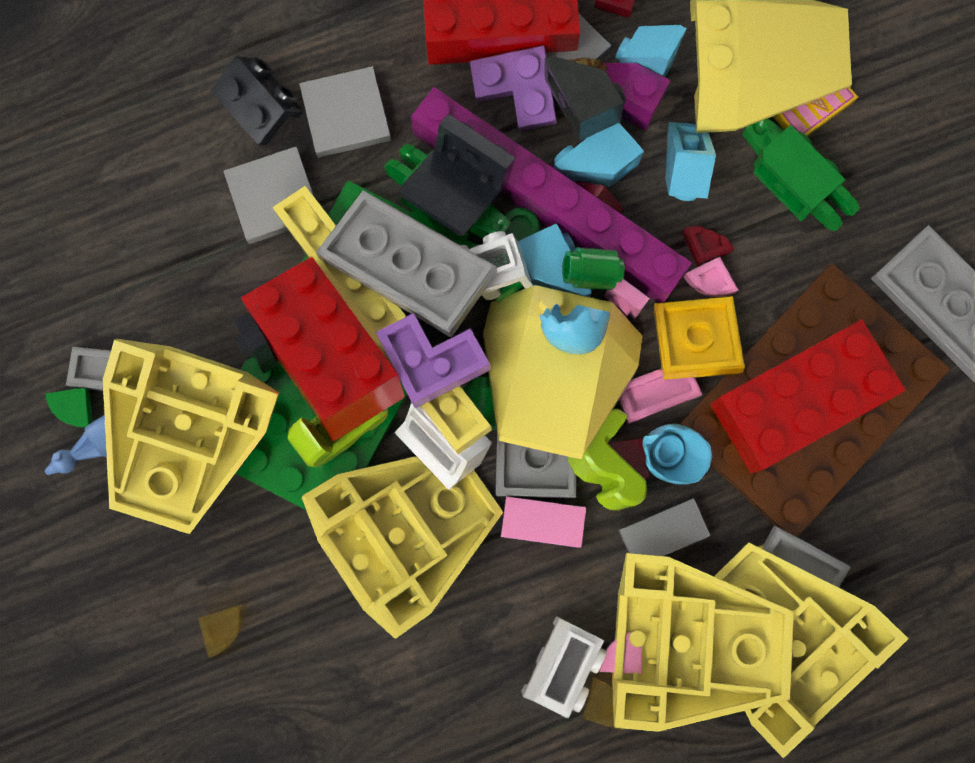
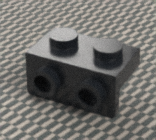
[211,56,304,145]

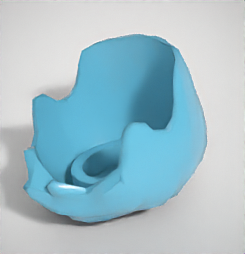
[540,304,610,355]
[642,424,712,484]

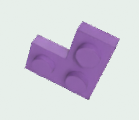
[470,46,557,131]
[376,313,491,408]

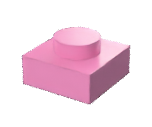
[604,279,650,320]

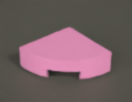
[683,257,738,297]
[599,632,642,674]

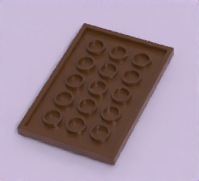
[679,263,950,537]

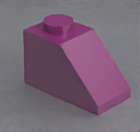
[595,63,671,131]

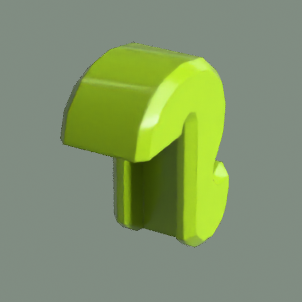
[288,409,389,467]
[568,409,647,511]

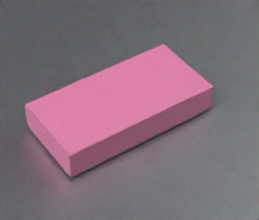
[618,368,702,424]
[501,496,586,548]

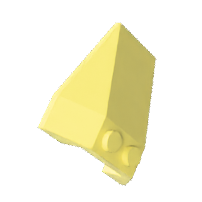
[690,0,852,133]
[483,285,643,459]
[103,339,279,534]
[302,453,503,639]
[714,543,909,758]
[612,553,794,732]

